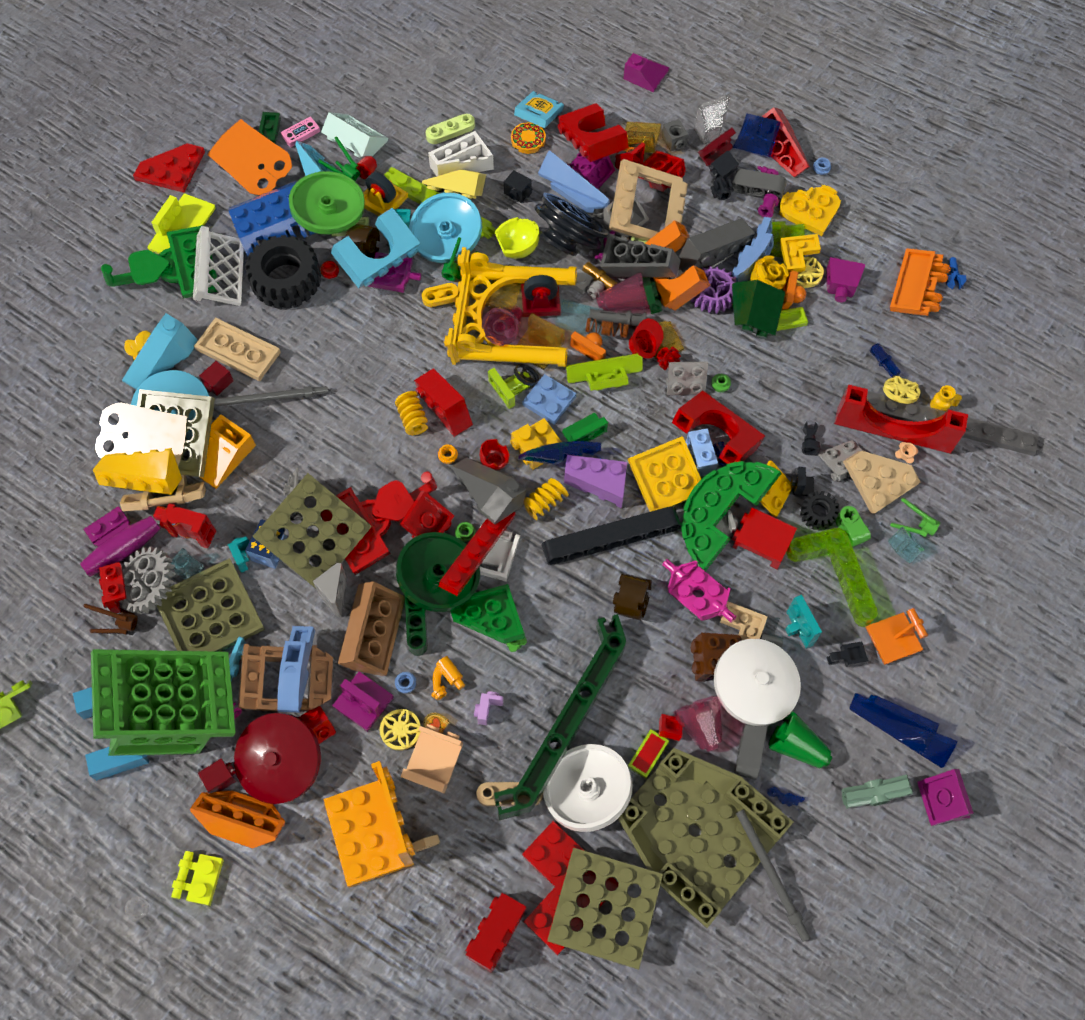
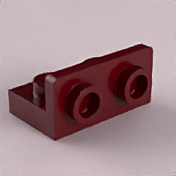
[698,127,736,166]

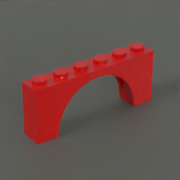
[834,384,968,454]

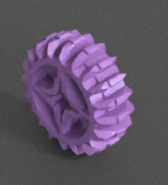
[691,265,736,314]

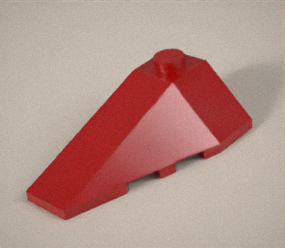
[746,107,810,177]

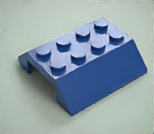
[228,181,316,257]

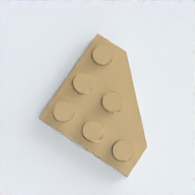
[843,451,921,513]

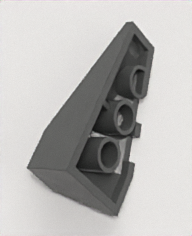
[452,458,527,524]

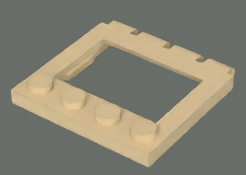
[609,159,688,241]

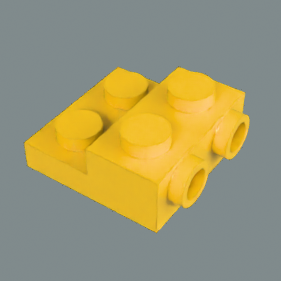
[510,418,566,470]

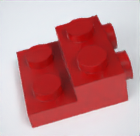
[638,150,686,192]
[400,491,455,538]

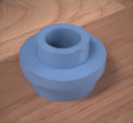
[813,157,831,175]
[395,672,416,694]

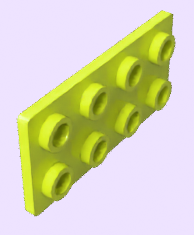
[148,194,216,254]

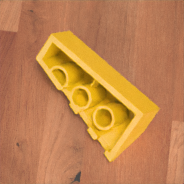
[93,448,182,495]

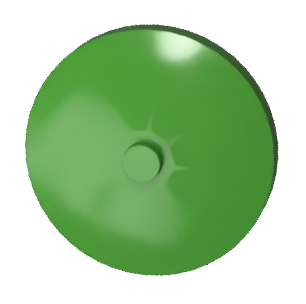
[289,171,364,234]

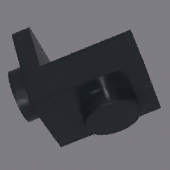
[791,467,814,496]

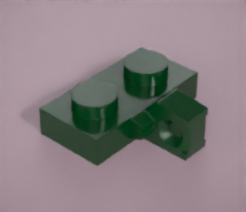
[642,277,662,314]

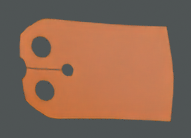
[207,119,292,195]

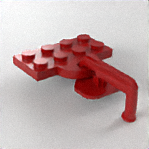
[320,471,437,575]

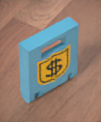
[514,91,564,128]

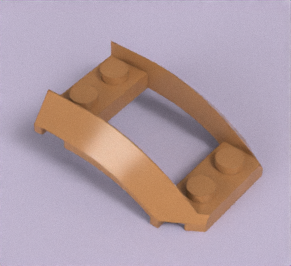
[237,644,333,711]

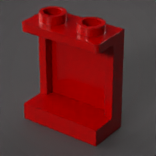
[732,507,797,570]

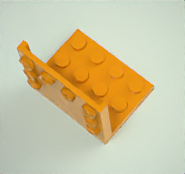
[323,761,415,888]

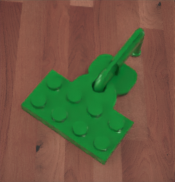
[101,225,219,299]

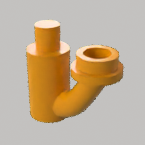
[431,656,465,701]

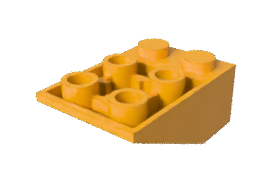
[199,414,256,489]

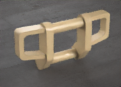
[120,475,206,511]

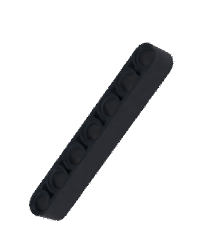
[541,506,682,565]

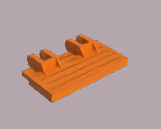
[890,248,951,316]

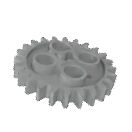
[118,546,176,615]

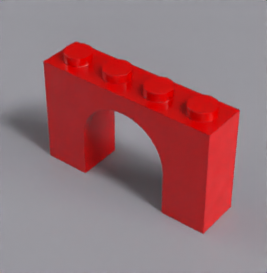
[558,103,629,162]
[672,390,765,464]

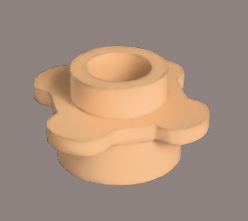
[895,442,918,464]

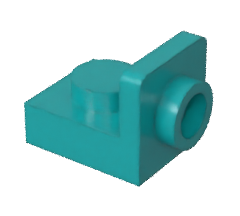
[228,536,249,573]

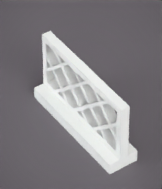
[193,226,244,306]

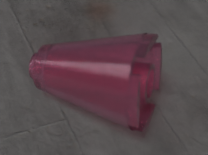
[597,272,650,311]
[482,305,523,346]

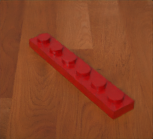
[439,512,516,596]

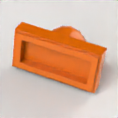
[782,270,806,310]
[570,331,606,361]

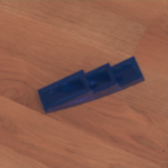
[519,441,601,465]

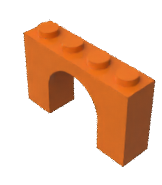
[644,220,710,311]

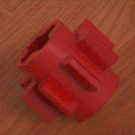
[657,346,681,370]

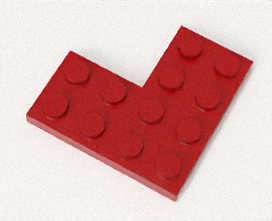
[522,821,619,956]

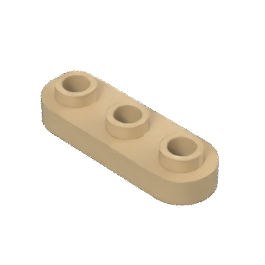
[476,782,543,806]

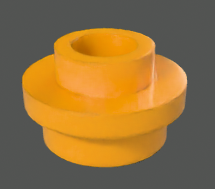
[438,444,458,464]

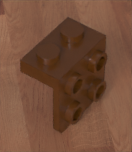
[691,632,742,682]

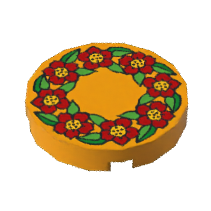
[511,122,546,154]

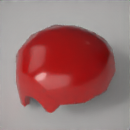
[479,439,510,470]

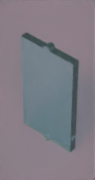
[554,299,614,340]

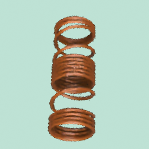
[585,318,629,339]

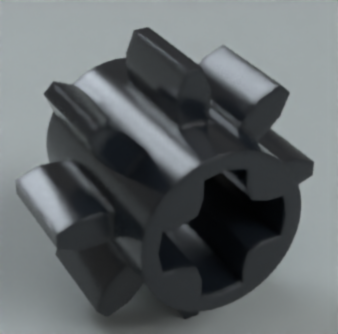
[710,177,734,200]

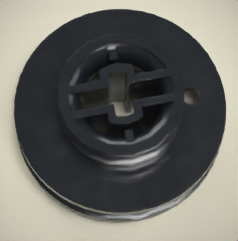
[535,193,609,256]

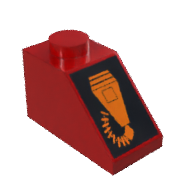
[615,142,645,169]

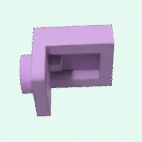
[474,691,503,725]

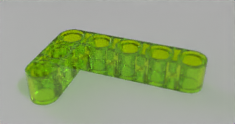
[786,528,878,627]

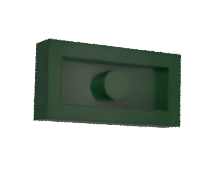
[259,112,281,144]

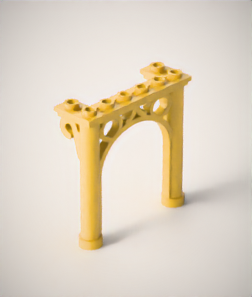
[444,247,577,367]

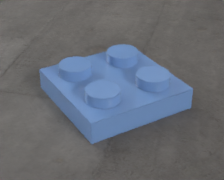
[522,374,576,425]

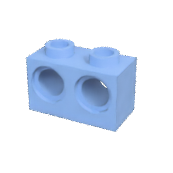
[686,428,718,477]

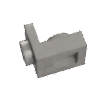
[716,511,738,537]

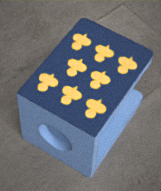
[246,519,289,569]

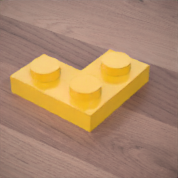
[780,234,821,273]

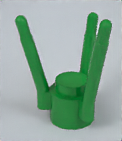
[318,136,360,181]
[441,237,478,281]

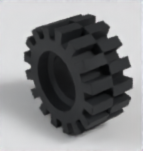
[800,491,840,531]

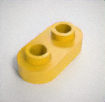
[422,283,459,307]

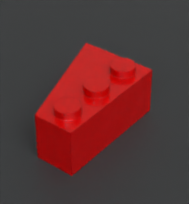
[465,893,526,973]

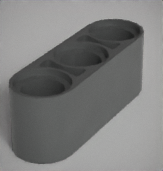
[732,169,787,199]

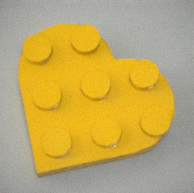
[779,185,841,236]

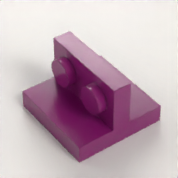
[332,672,394,732]
[917,769,974,826]

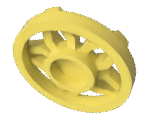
[788,257,824,288]
[883,376,920,404]
[380,709,421,750]

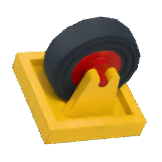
[363,172,408,216]

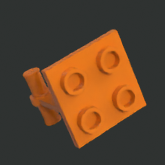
[865,608,928,665]

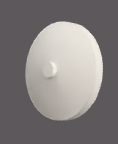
[714,639,801,726]
[543,744,633,832]

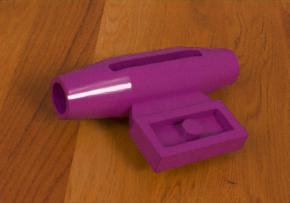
[80,506,161,577]

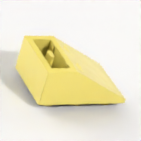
[422,169,486,199]

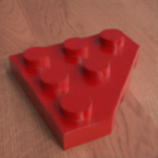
[133,143,205,193]

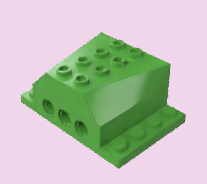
[91,649,235,756]

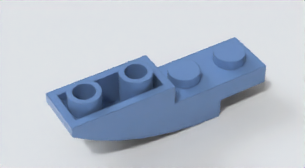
[732,217,774,282]
[277,626,315,713]

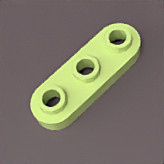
[426,114,475,144]

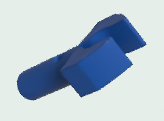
[946,257,967,290]

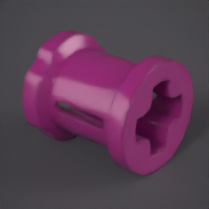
[758,194,779,218]

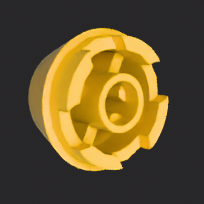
[750,255,789,289]

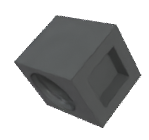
[662,119,688,152]

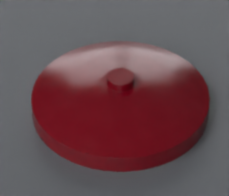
[234,713,321,804]

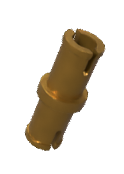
[582,262,618,292]

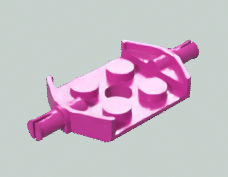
[662,559,737,623]

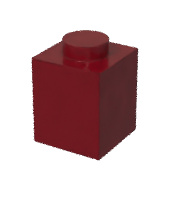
[199,361,234,396]
[198,758,237,793]

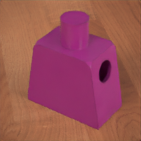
[826,257,865,303]

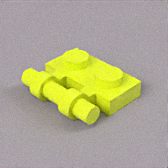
[171,851,224,906]

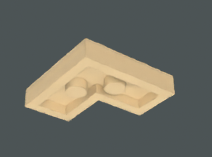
[720,602,768,640]

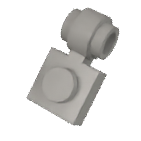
[568,269,605,299]

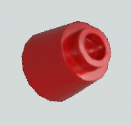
[356,156,377,180]

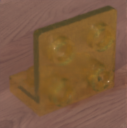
[625,122,661,153]
[517,314,565,370]

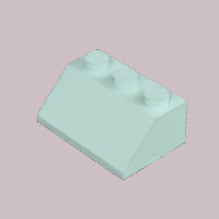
[321,112,388,158]

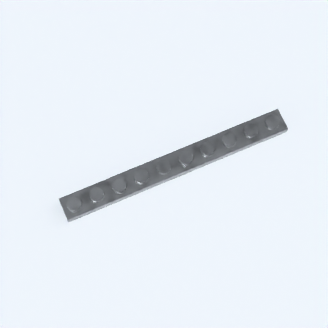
[841,385,1038,456]

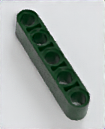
[405,596,428,656]

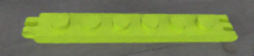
[384,167,496,239]

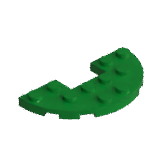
[681,461,782,572]

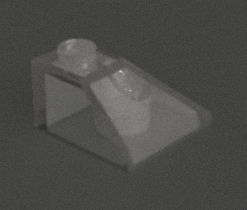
[694,94,731,145]

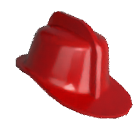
[628,318,664,359]

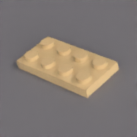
[194,317,281,381]

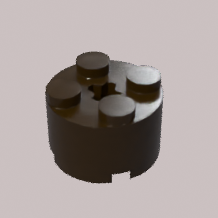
[341,224,380,259]
[613,574,652,621]

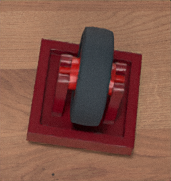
[521,275,561,317]

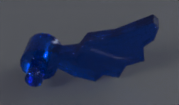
[767,787,805,807]

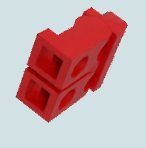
[153,503,216,549]

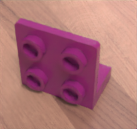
[568,153,615,189]

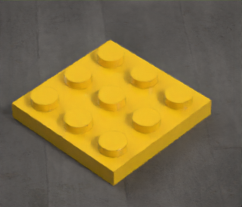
[627,436,701,512]

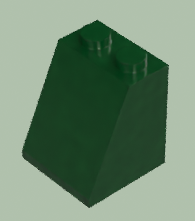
[732,280,786,339]

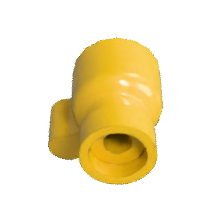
[930,385,962,412]

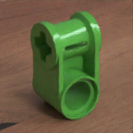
[836,506,871,548]

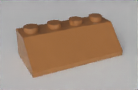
[338,581,405,676]

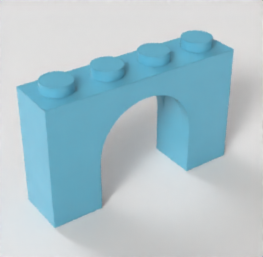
[331,208,420,289]

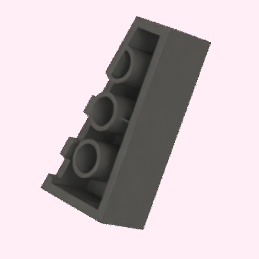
[679,218,755,273]
[600,233,681,277]

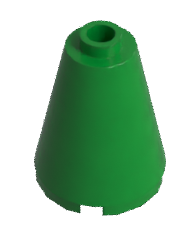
[768,711,832,769]

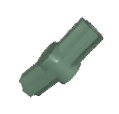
[841,774,913,809]

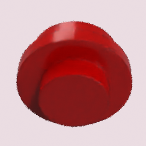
[320,261,339,279]

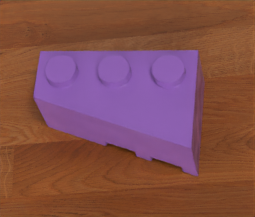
[564,455,627,508]

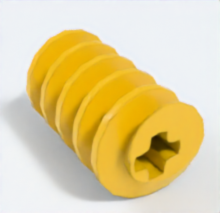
[395,391,428,436]
[523,478,569,520]

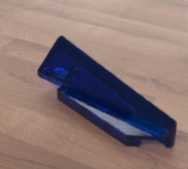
[849,693,958,768]

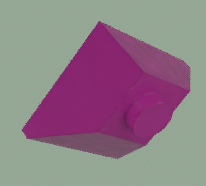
[623,53,670,92]

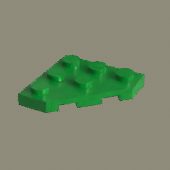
[450,584,525,644]

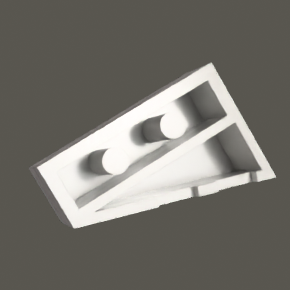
[428,131,494,176]

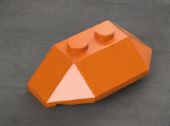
[190,791,285,849]

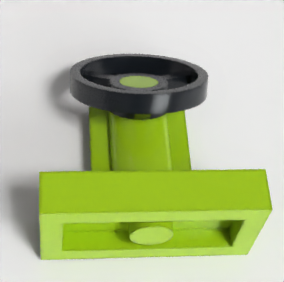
[488,364,539,409]

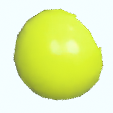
[495,217,540,259]

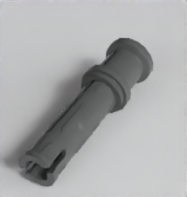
[589,309,647,326]

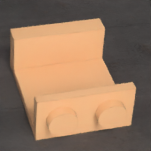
[400,724,463,794]

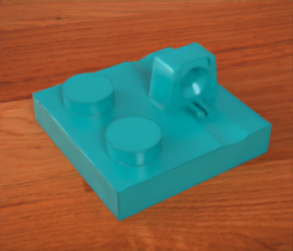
[785,595,822,648]

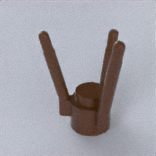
[83,604,138,635]

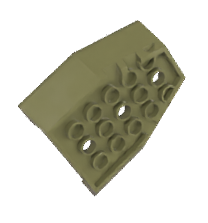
[618,748,793,928]

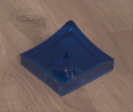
[733,113,781,157]

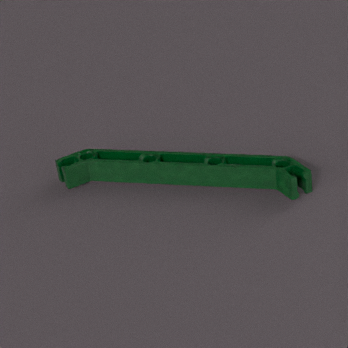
[494,614,626,821]

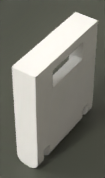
[480,525,520,582]

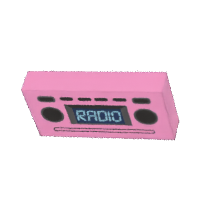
[280,117,320,148]

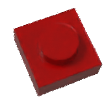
[659,714,683,741]

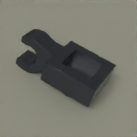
[826,641,868,667]

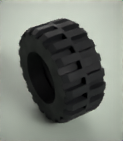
[246,235,321,309]

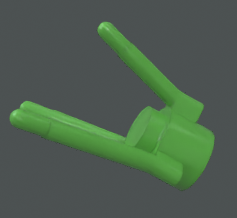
[890,498,941,537]

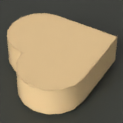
[412,834,440,853]

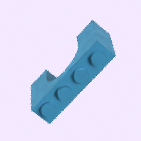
[73,687,149,781]

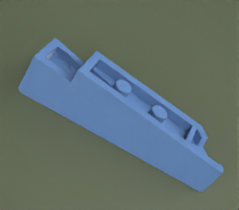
[538,151,610,213]

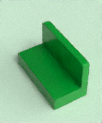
[562,413,608,449]

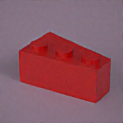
[414,368,473,437]

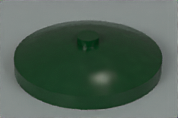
[396,532,480,612]

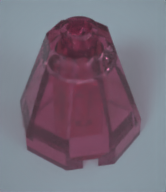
[673,696,722,752]

